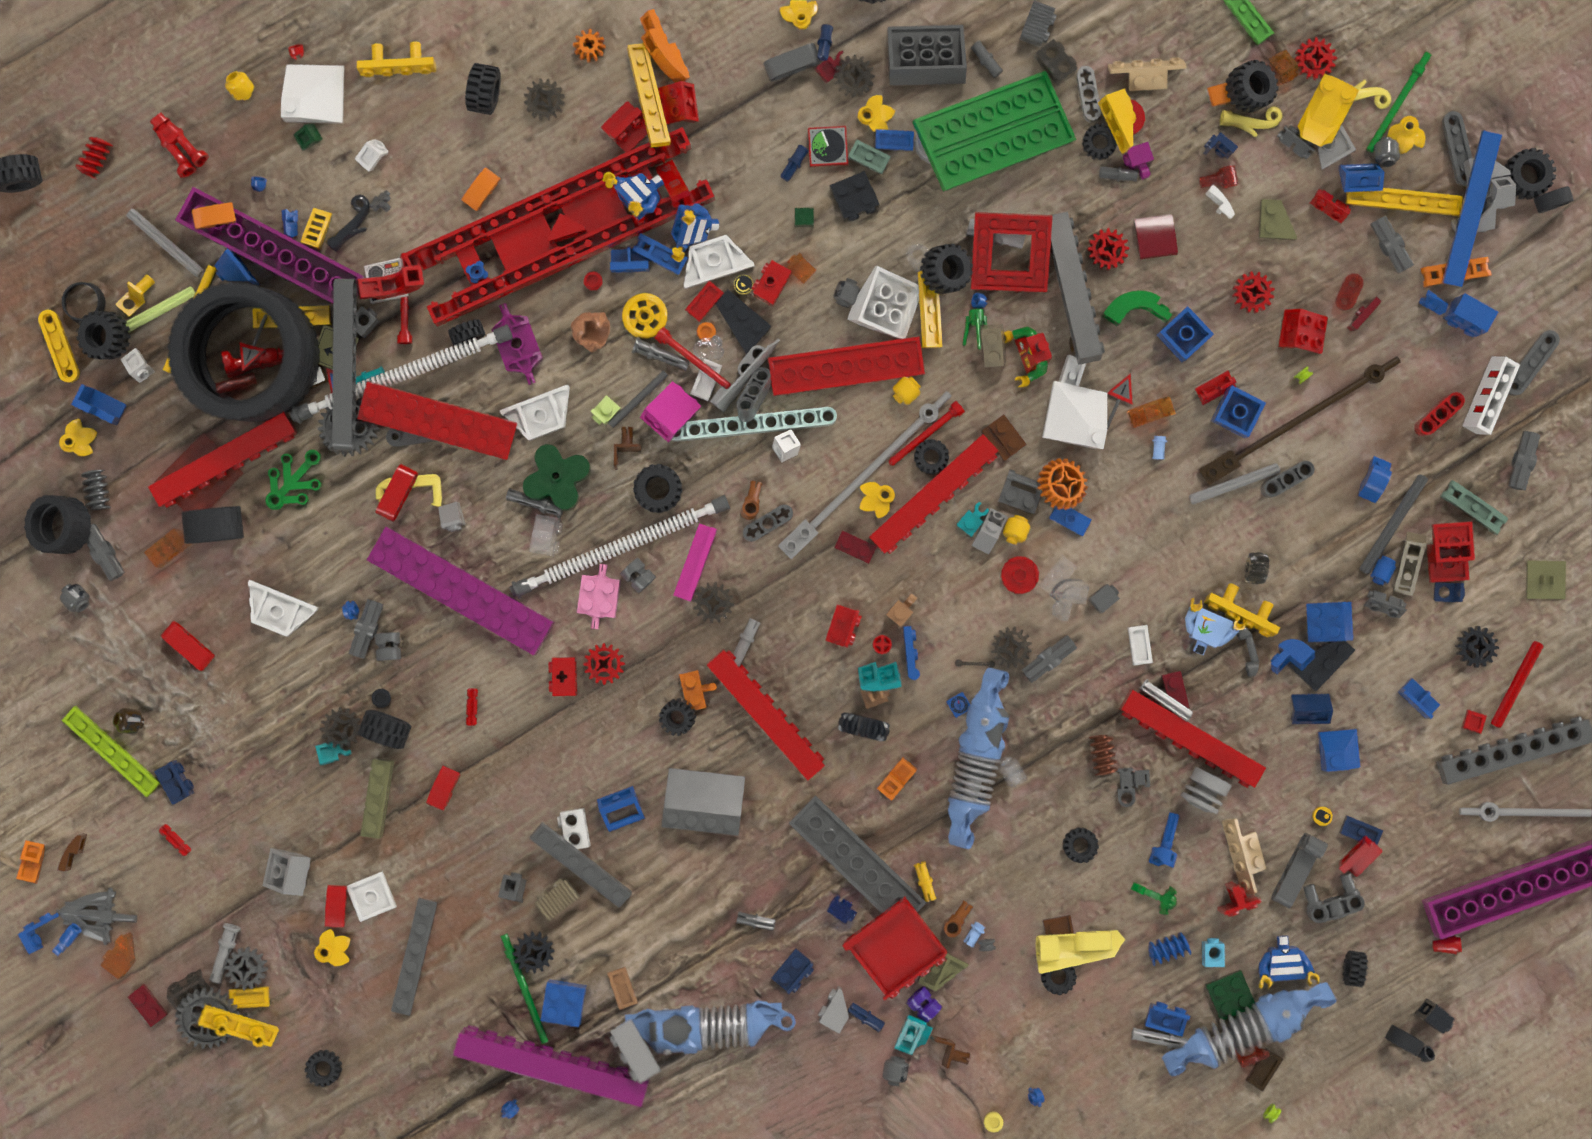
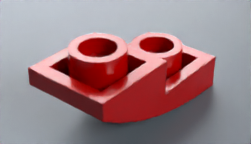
[426,766,461,811]
[325,885,347,928]

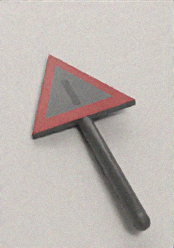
[239,314,268,371]
[1107,374,1133,431]

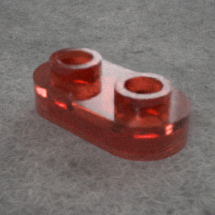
[1335,273,1364,311]

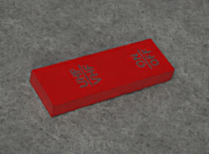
[656,160,691,202]

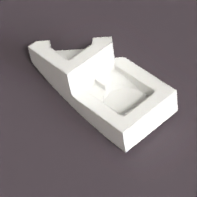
[1205,185,1235,219]

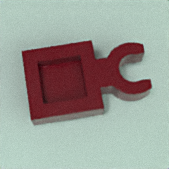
[815,51,850,84]

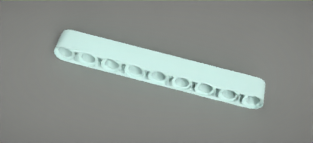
[672,407,837,442]

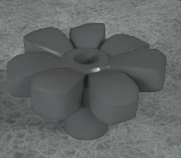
[369,190,391,212]

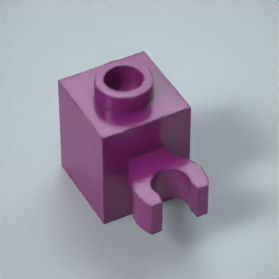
[1122,142,1154,180]

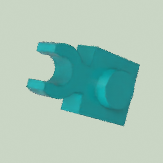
[956,502,989,537]
[315,740,352,766]

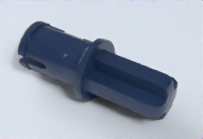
[817,24,833,61]
[780,145,809,182]
[848,1003,885,1032]

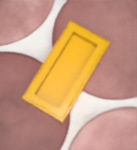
[229,986,270,1009]

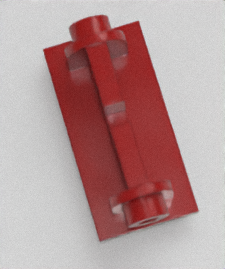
[1309,189,1351,224]
[1195,370,1237,405]

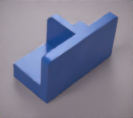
[610,247,650,273]
[1398,678,1440,719]

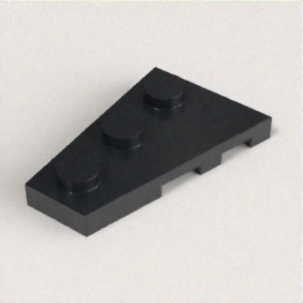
[715,289,771,354]
[1287,641,1355,692]

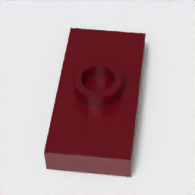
[1347,296,1381,332]

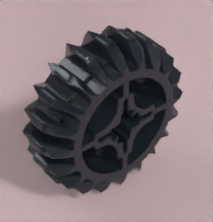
[838,712,890,741]

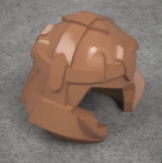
[571,312,610,352]

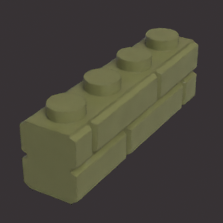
[360,758,394,839]

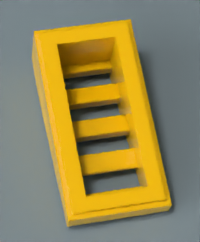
[300,208,332,250]

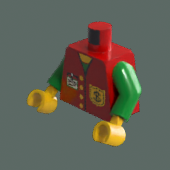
[1004,326,1052,388]

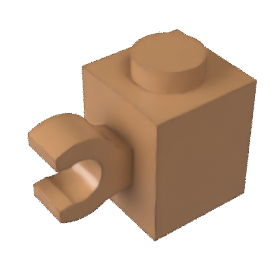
[886,593,917,627]
[860,690,890,709]

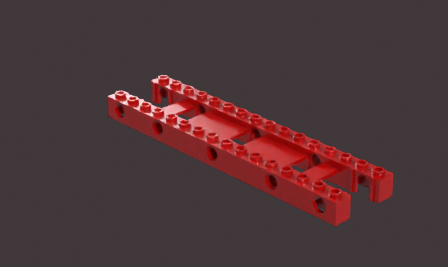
[403,127,715,327]

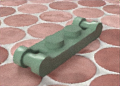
[1440,480,1508,535]

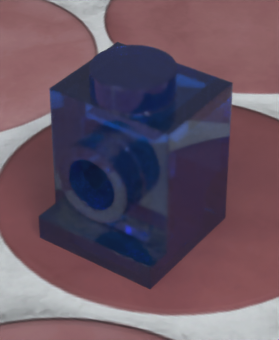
[826,893,857,924]

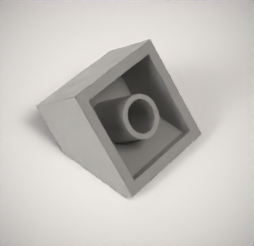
[262,848,311,896]

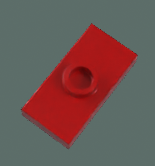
[685,280,724,323]

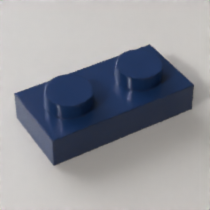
[1339,815,1383,845]

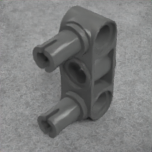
[1303,873,1365,923]

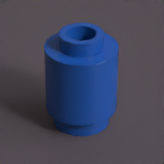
[1370,556,1396,586]

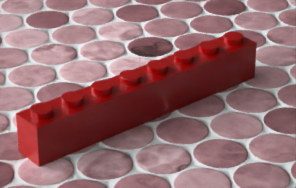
[148,412,298,509]
[869,434,998,554]
[706,649,825,781]
[1119,689,1266,789]

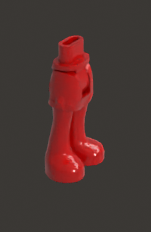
[150,113,209,178]
[221,347,284,378]

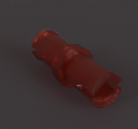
[215,372,256,395]

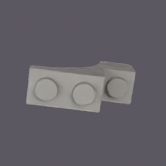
[1451,176,1516,232]

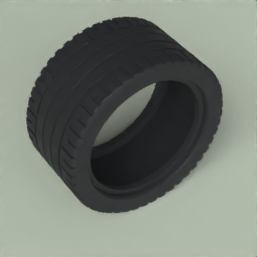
[167,282,320,422]

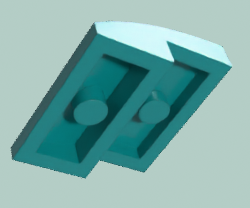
[858,662,902,691]

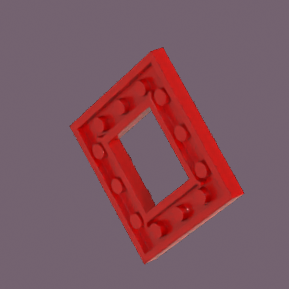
[970,212,1053,292]

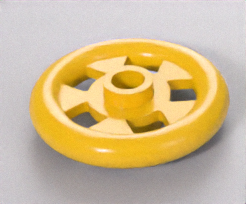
[622,293,668,339]

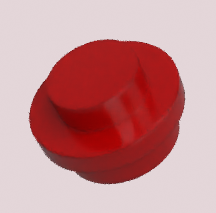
[584,271,603,291]

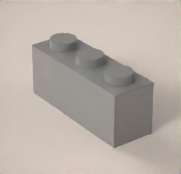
[609,1019,661,1083]

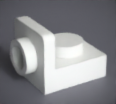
[355,139,389,172]
[120,348,154,383]

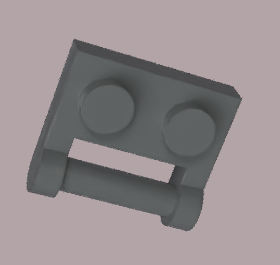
[998,469,1042,515]

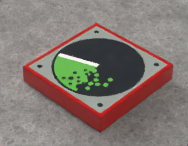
[808,126,848,167]

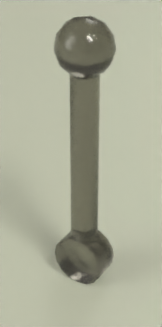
[955,659,995,668]

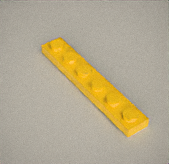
[627,43,671,147]
[1345,188,1463,216]

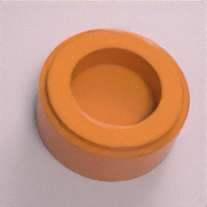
[697,322,716,342]

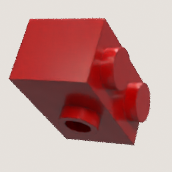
[752,260,792,307]

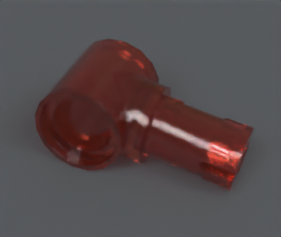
[1199,165,1239,188]

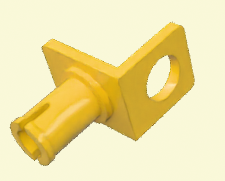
[116,274,155,317]

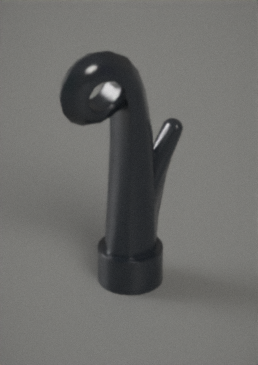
[325,194,370,252]

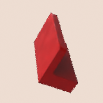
[1339,835,1383,877]

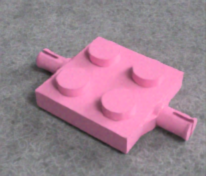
[577,564,621,629]

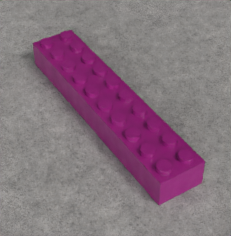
[175,187,365,305]
[367,527,555,655]
[1422,840,1592,939]
[453,1025,650,1107]

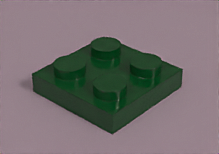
[1205,970,1255,1020]

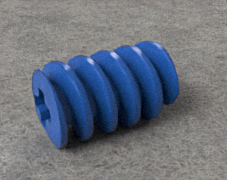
[1148,932,1191,966]

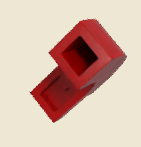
[356,265,424,300]

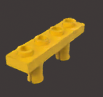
[357,42,436,77]
[1204,583,1280,637]
[197,1005,279,1047]

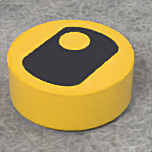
[1312,806,1333,826]

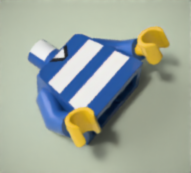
[603,172,664,220]
[671,203,719,262]
[1258,935,1320,989]

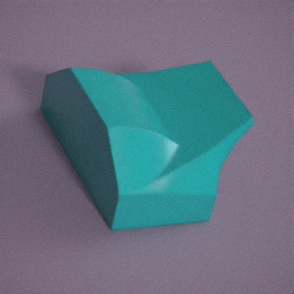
[894,1015,933,1055]

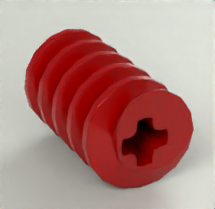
[75,137,113,180]

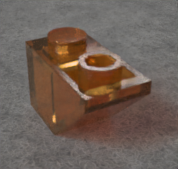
[1127,396,1176,429]
[100,932,136,979]

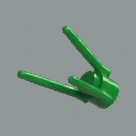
[962,309,988,350]

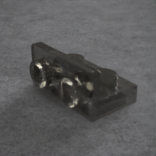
[167,969,211,1011]

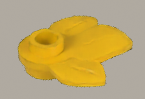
[780,0,818,30]
[858,95,896,132]
[1387,116,1425,154]
[59,419,97,456]
[859,482,895,519]
[314,929,350,966]

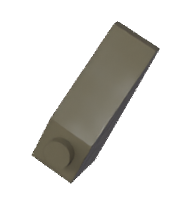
[1394,532,1426,596]

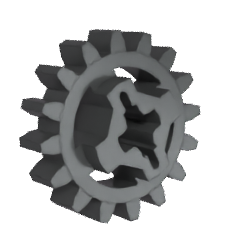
[224,947,268,990]

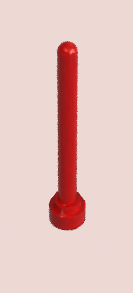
[397,253,412,345]
[655,327,731,389]
[889,401,965,466]

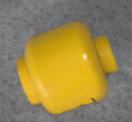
[225,71,254,100]
[892,376,921,405]
[1002,515,1031,545]

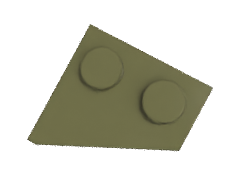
[1259,199,1297,240]
[918,953,969,991]

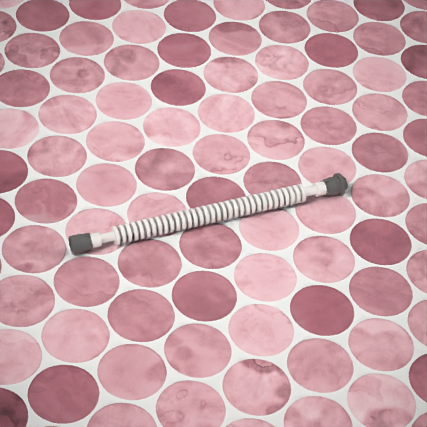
[290,324,513,424]
[509,495,731,599]

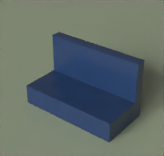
[1291,694,1333,724]

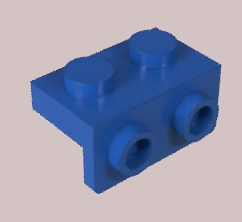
[1144,1001,1190,1037]

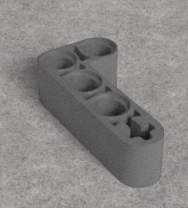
[1271,833,1328,908]

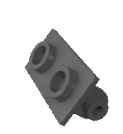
[1277,125,1315,160]
[1363,590,1407,618]

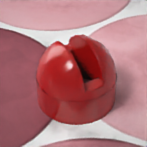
[288,44,304,60]

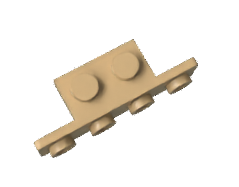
[1108,57,1186,91]
[1222,818,1266,895]

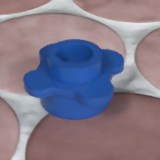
[466,261,488,283]
[342,601,359,620]
[1028,1087,1045,1107]
[501,1099,519,1119]

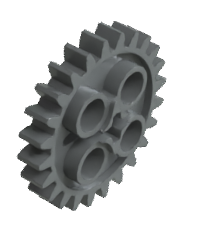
[318,397,381,457]
[175,987,240,1049]

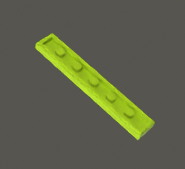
[61,706,161,797]

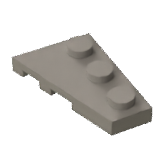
[1317,124,1356,170]

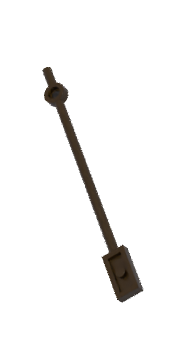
[1198,356,1401,486]

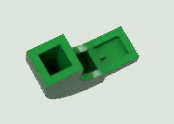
[1101,290,1173,327]

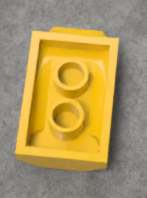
[1297,74,1359,147]

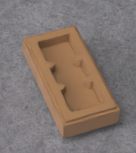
[607,966,638,1010]

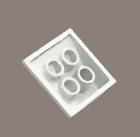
[281,65,344,123]
[847,266,919,339]
[1042,381,1107,449]

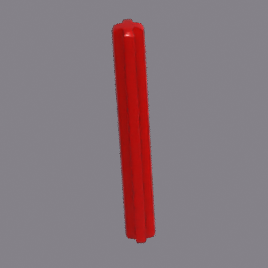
[1491,641,1544,728]

